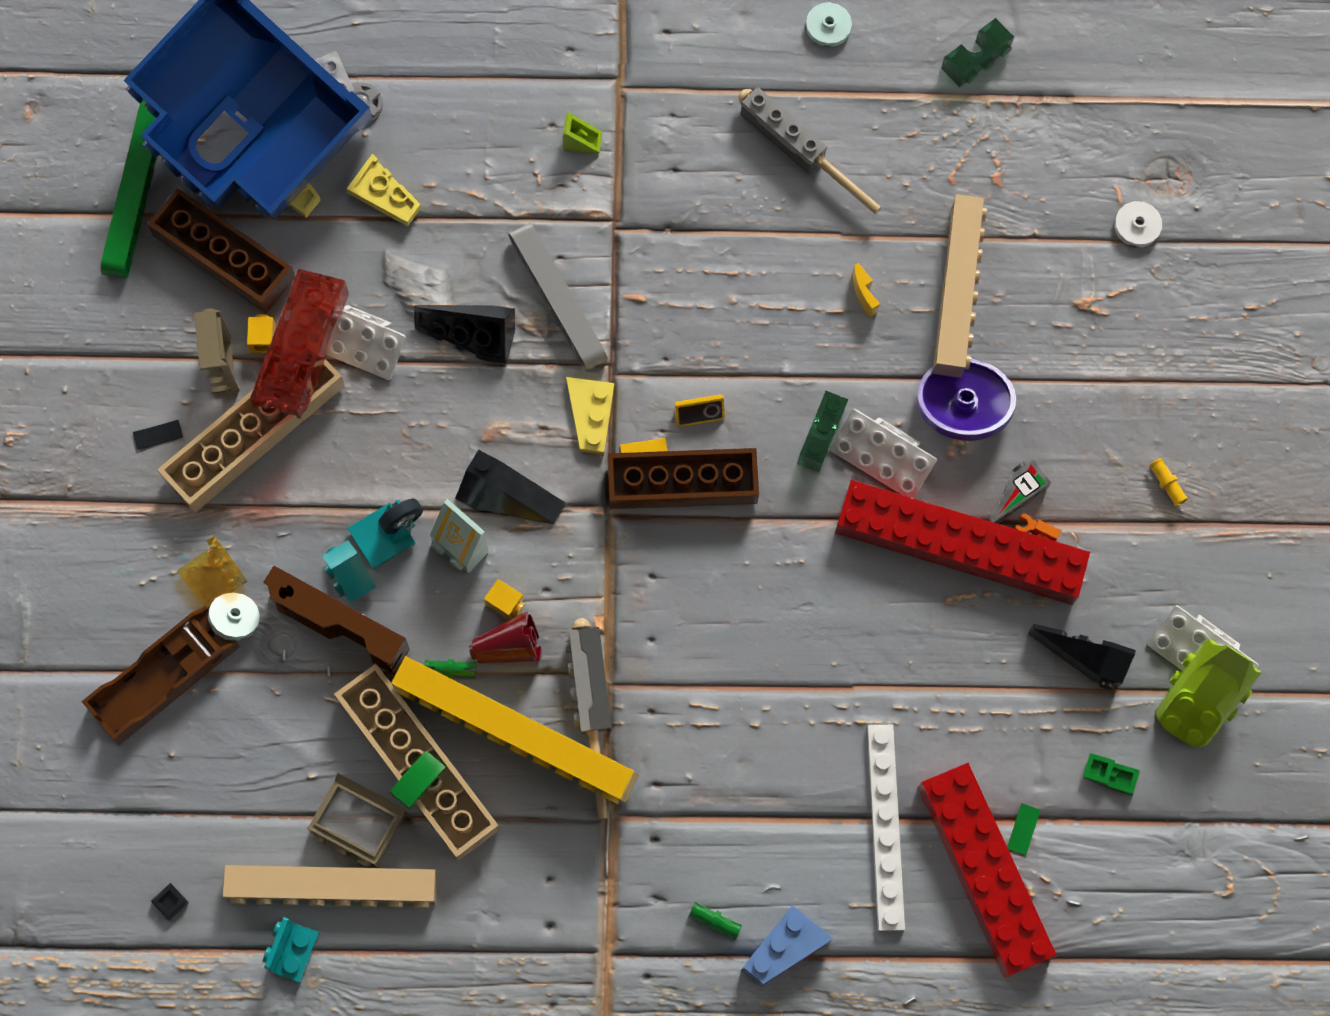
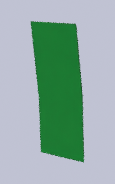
[1007,803,1041,855]

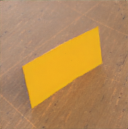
[620,438,668,453]

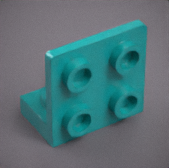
[262,917,320,983]

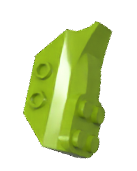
[1155,638,1262,747]

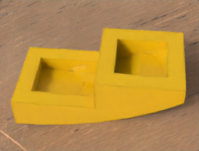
[852,263,880,318]

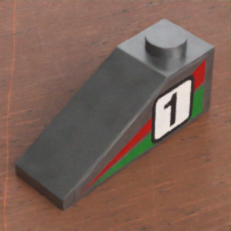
[989,460,1051,524]

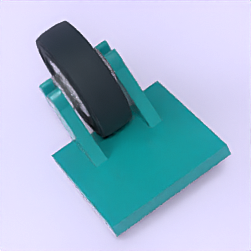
[347,498,423,570]

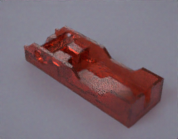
[250,269,349,419]

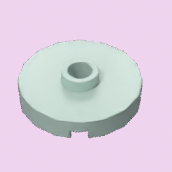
[806,2,852,47]
[208,593,260,641]

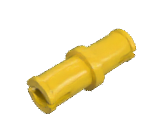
[1149,458,1189,507]

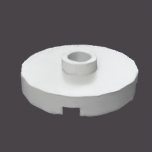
[1114,201,1162,248]

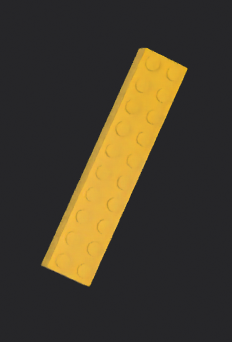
[391,656,639,804]

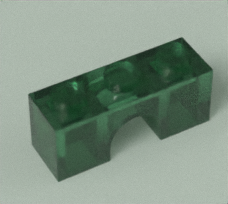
[941,18,1014,88]
[797,391,849,473]

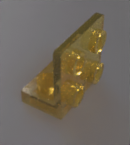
[178,535,247,609]

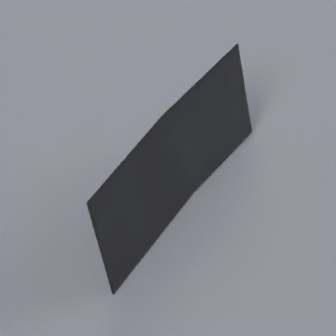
[133,420,183,450]

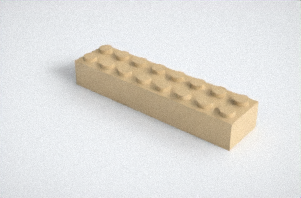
[157,342,345,513]
[334,663,500,861]

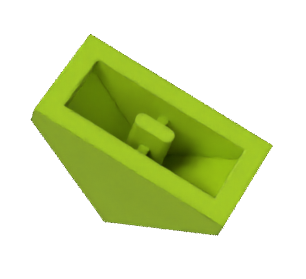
[563,113,602,154]

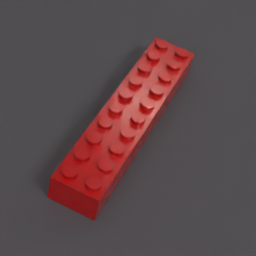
[835,480,1091,605]

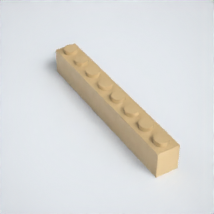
[933,194,987,378]
[223,865,437,909]

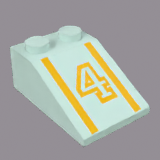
[430,499,488,573]

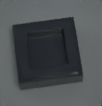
[151,883,189,921]

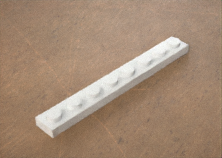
[867,724,905,932]

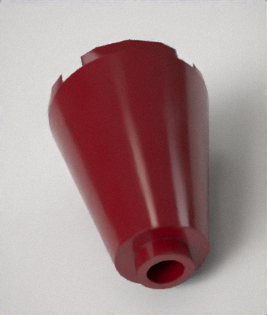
[469,612,542,664]

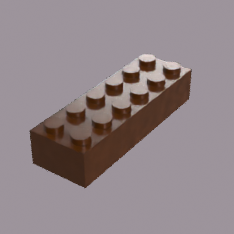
[147,188,296,314]
[608,448,759,509]

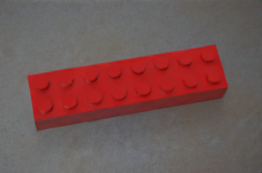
[918,763,1057,978]

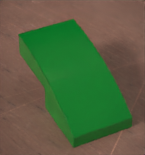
[389,751,446,810]
[1083,753,1140,796]

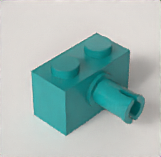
[322,541,376,603]

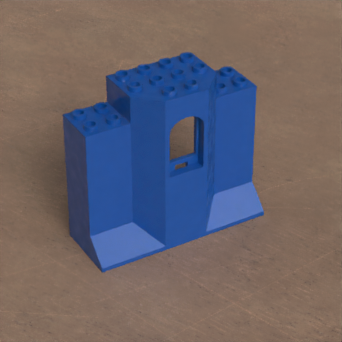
[124,0,373,220]

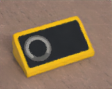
[674,394,725,427]

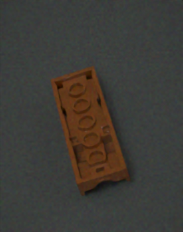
[263,565,410,675]
[81,605,240,745]

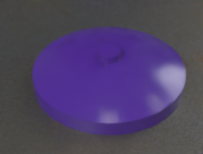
[917,359,1016,441]

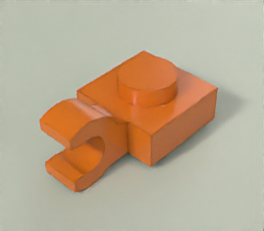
[1014,514,1062,541]

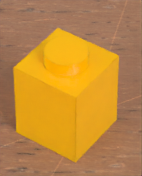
[247,314,276,353]
[484,579,525,620]

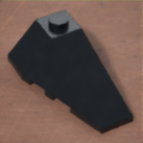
[414,305,515,364]
[455,449,566,524]
[1028,624,1136,690]

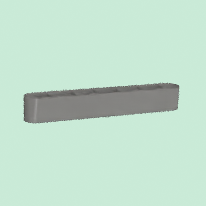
[508,223,608,371]

